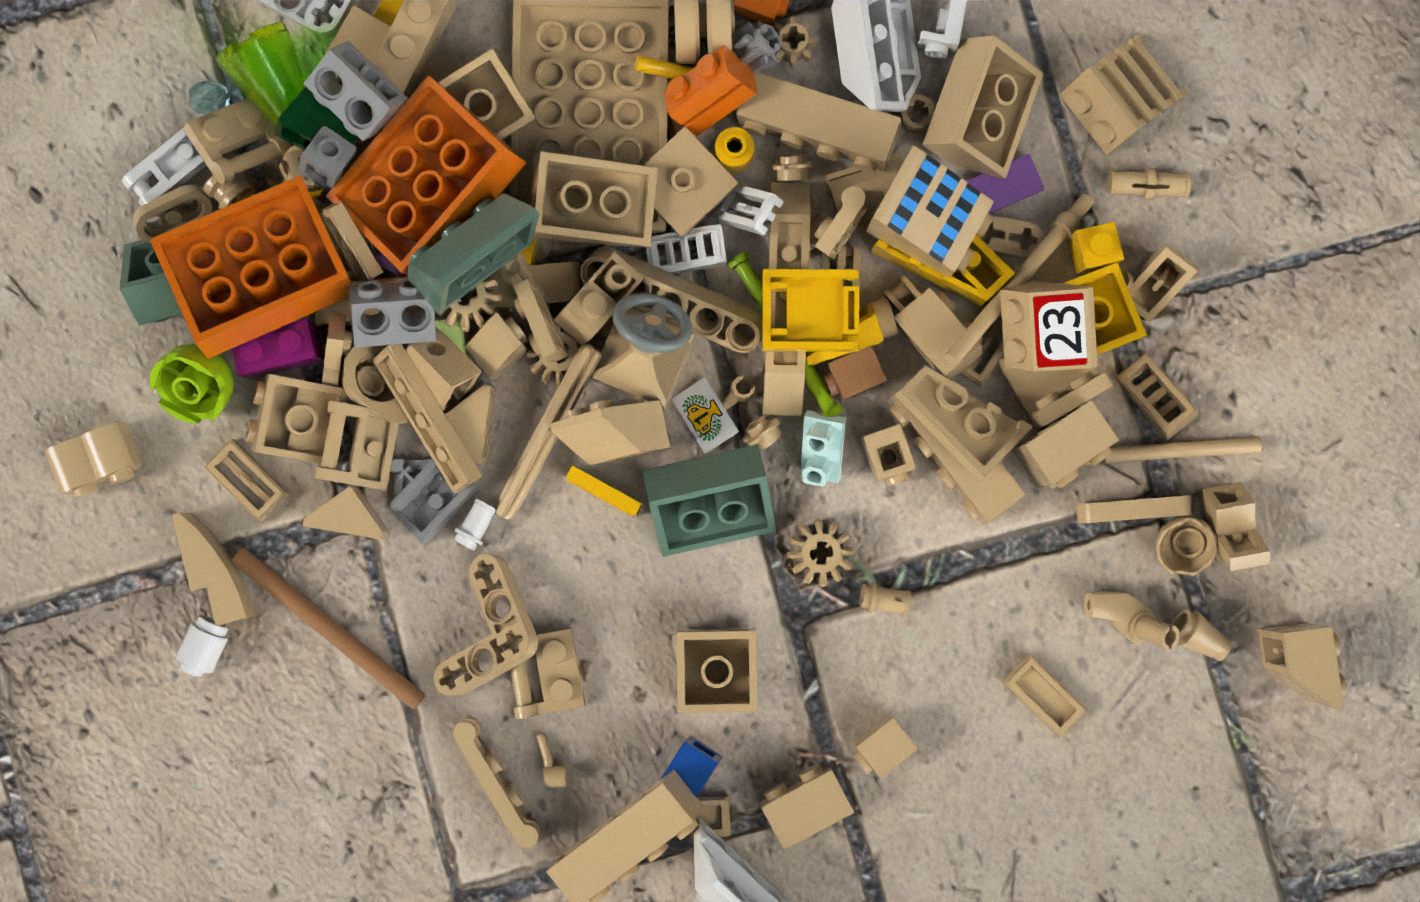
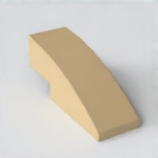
[171,513,257,626]

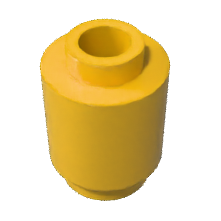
[715,127,755,174]

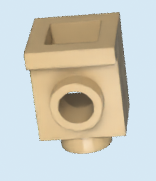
[860,424,916,487]

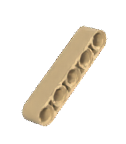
[580,246,762,353]

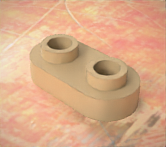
[133,185,212,244]

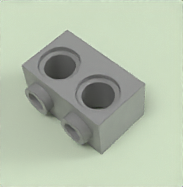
[304,40,408,142]
[349,278,436,348]

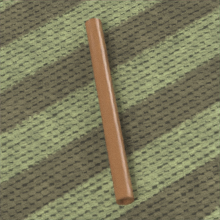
[231,547,426,710]

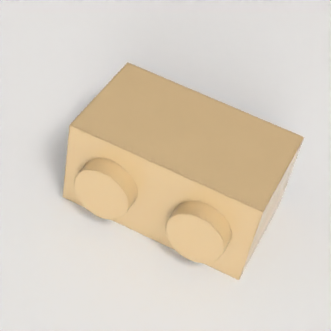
[760,764,854,850]

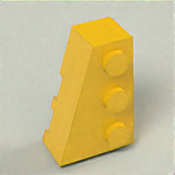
[870,234,1015,307]

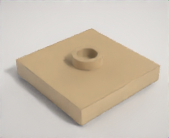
[642,127,739,239]

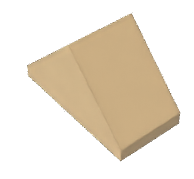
[1128,244,1200,323]
[445,385,496,466]
[303,486,390,540]

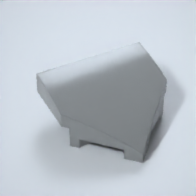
[390,459,480,545]

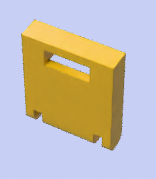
[762,269,859,352]

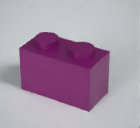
[232,319,325,380]

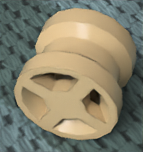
[203,174,254,209]

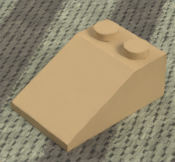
[528,151,658,248]

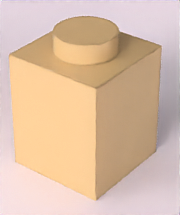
[853,714,918,779]

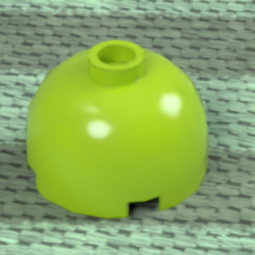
[149,343,234,424]

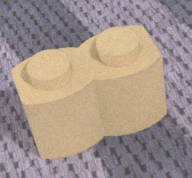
[44,421,143,499]

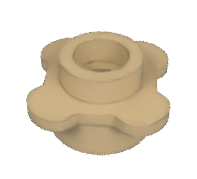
[772,154,812,181]
[743,416,782,451]

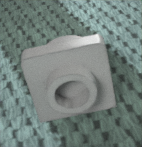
[297,126,356,193]

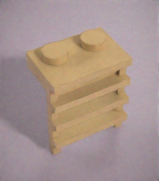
[1059,33,1188,155]

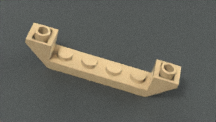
[762,182,811,417]

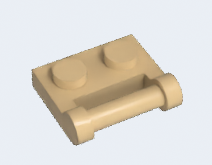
[183,96,290,184]
[814,186,870,259]
[314,400,399,491]
[503,628,586,719]

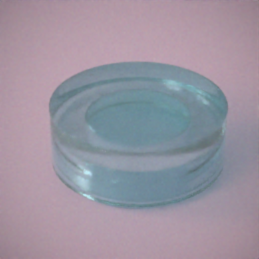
[189,81,230,115]

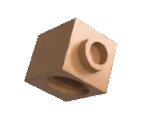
[822,346,887,402]

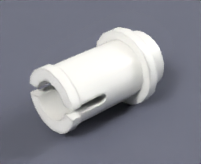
[454,498,497,551]

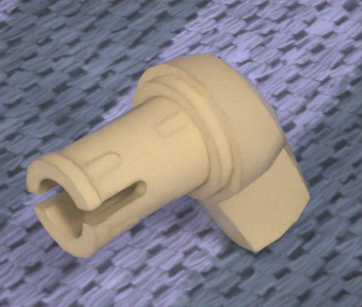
[1084,591,1180,650]

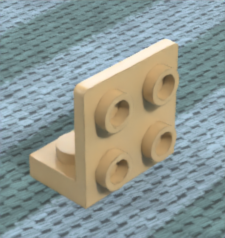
[997,357,1113,429]

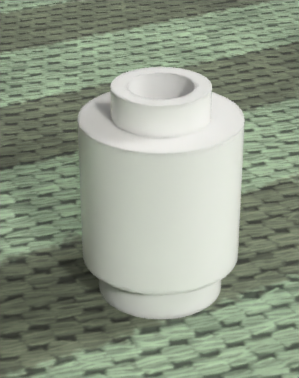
[175,615,229,677]

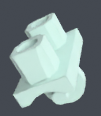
[800,410,846,487]

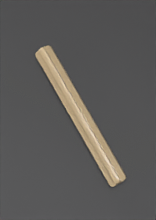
[494,343,602,520]

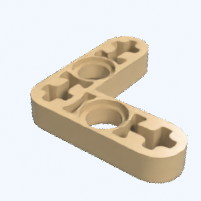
[433,554,538,696]

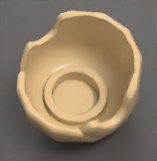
[1155,516,1218,576]

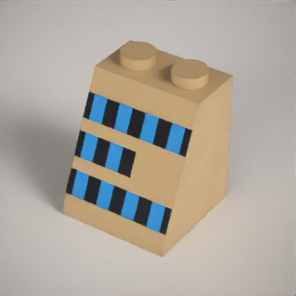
[866,145,994,278]

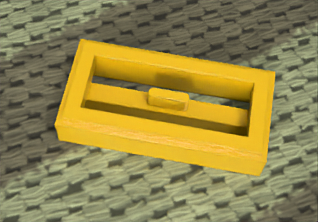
[566,465,643,517]

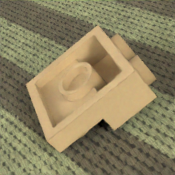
[245,374,347,464]

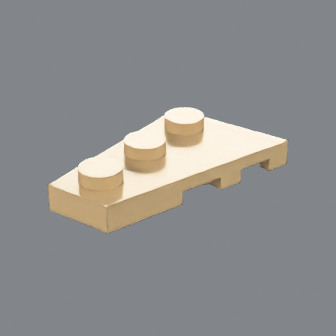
[894,366,1033,482]

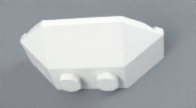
[831,0,921,112]
[694,817,790,902]

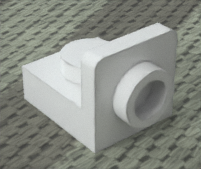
[916,0,967,58]

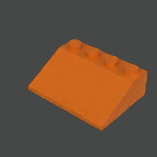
[326,75,527,276]
[149,175,352,359]

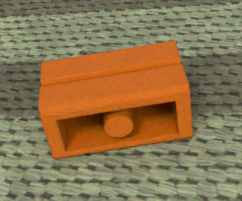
[664,45,758,136]

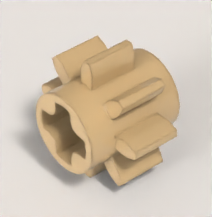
[774,17,817,69]

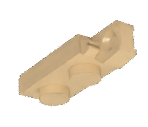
[500,253,568,362]

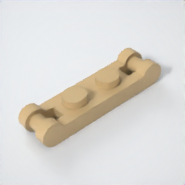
[452,717,542,849]

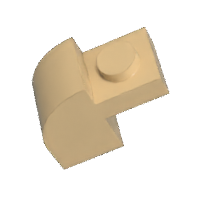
[1203,482,1270,571]

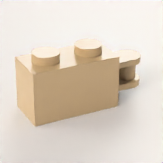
[883,275,983,380]

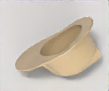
[342,346,410,424]

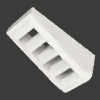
[646,224,727,274]

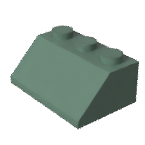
[407,193,540,314]
[119,240,182,326]
[643,444,777,557]

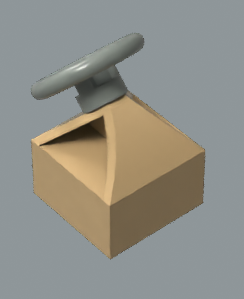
[591,293,695,411]

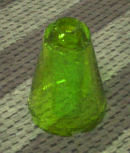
[215,22,306,127]

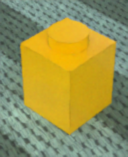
[1067,221,1124,276]

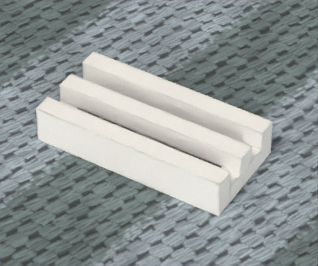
[712,185,784,236]

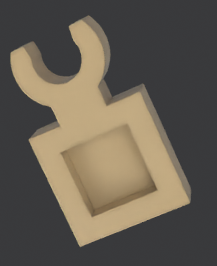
[322,313,353,386]

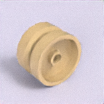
[674,0,735,64]

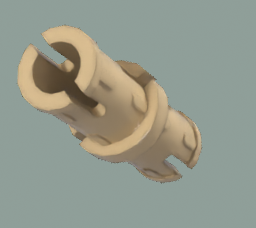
[1108,168,1191,199]

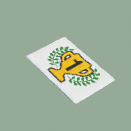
[671,377,739,454]

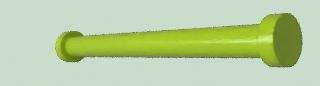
[727,251,845,417]

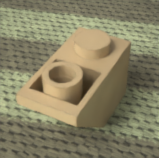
[554,251,644,345]
[465,313,529,381]

